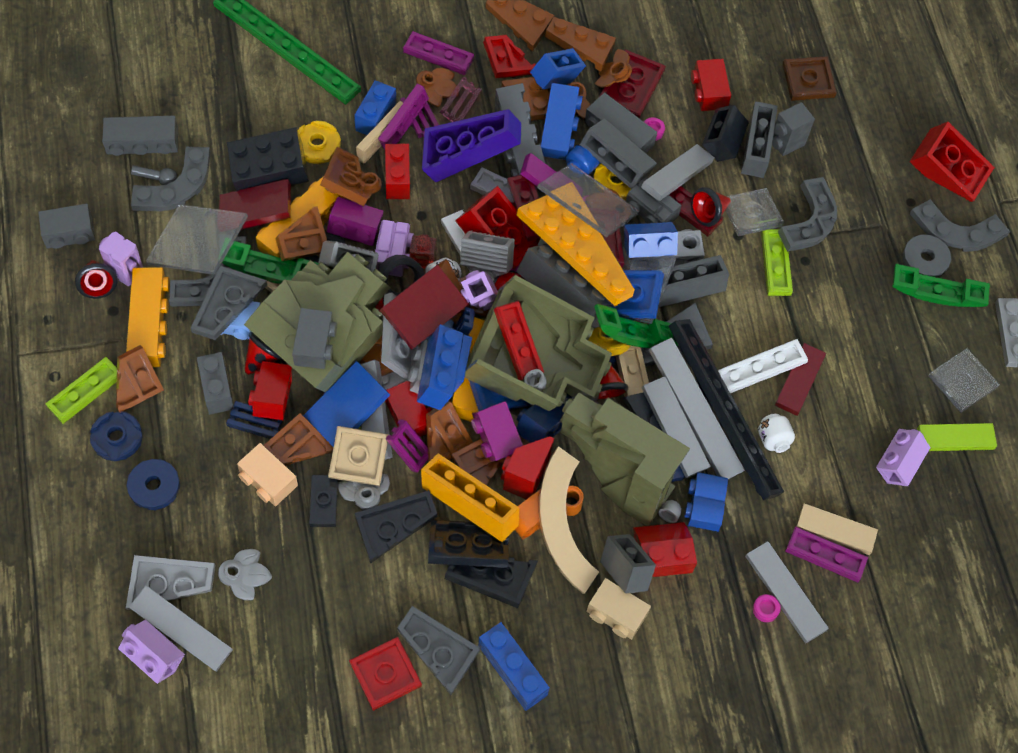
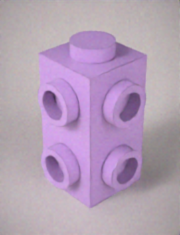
[460,270,498,311]
[876,429,930,486]
[118,620,185,684]

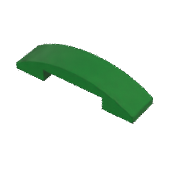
[220,239,319,284]
[893,264,990,307]
[594,304,678,348]

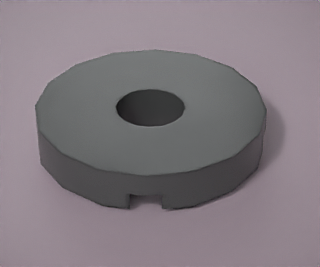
[902,235,951,278]

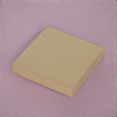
[328,426,389,486]

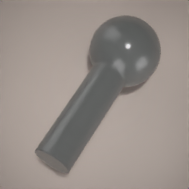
[131,165,177,185]

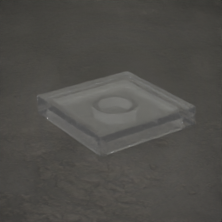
[725,188,783,236]
[929,348,1000,413]

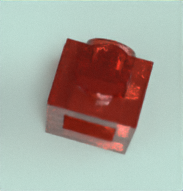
[410,234,437,269]

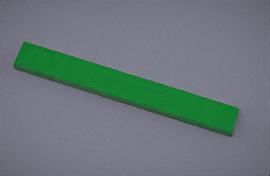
[213,0,361,105]

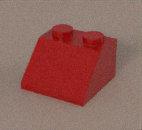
[501,436,555,499]
[633,522,697,577]

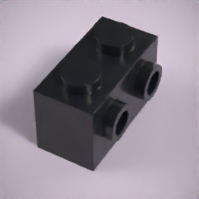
[702,105,749,162]

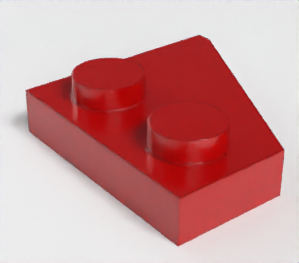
[483,35,536,78]

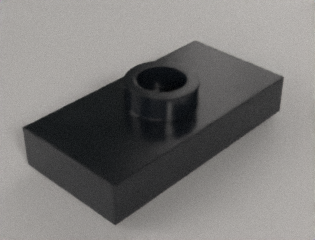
[309,475,338,527]

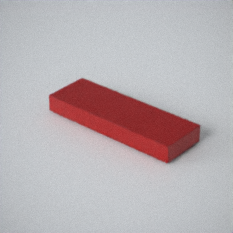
[493,301,544,381]

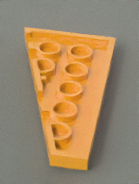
[516,184,635,306]

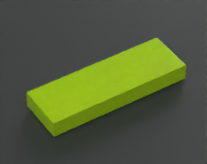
[761,229,793,296]
[45,357,117,424]
[917,423,997,451]

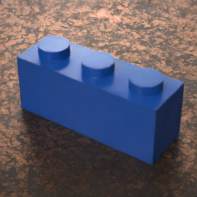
[541,83,583,160]
[417,324,463,410]
[478,622,550,711]

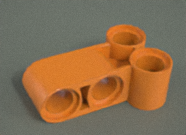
[515,486,584,539]

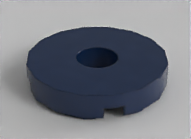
[90,411,143,461]
[127,459,180,510]

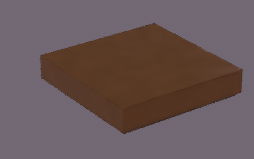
[783,56,837,101]

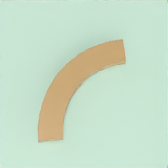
[538,446,599,594]

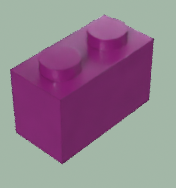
[327,197,384,246]
[471,401,523,462]

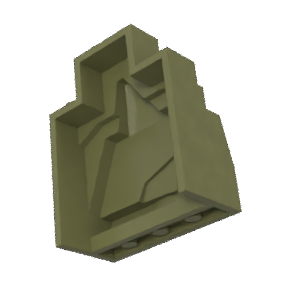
[244,252,391,392]
[465,275,612,411]
[560,393,690,526]

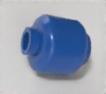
[566,143,600,177]

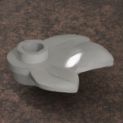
[338,474,390,510]
[218,549,272,600]

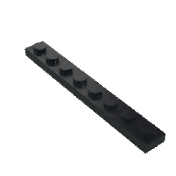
[669,319,784,500]

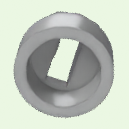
[524,369,547,391]
[659,500,681,523]

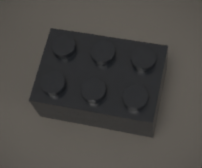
[227,127,309,191]

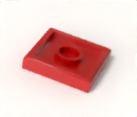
[349,637,422,711]

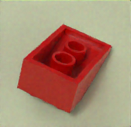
[910,122,995,202]
[455,186,540,269]

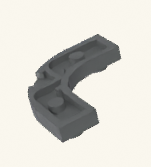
[131,147,211,211]
[778,177,837,252]
[910,199,1010,252]
[169,236,247,307]

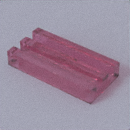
[439,76,482,122]

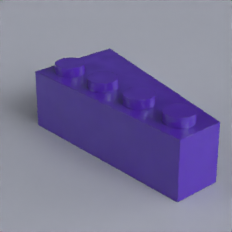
[422,109,522,183]

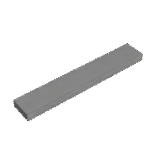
[649,338,745,479]

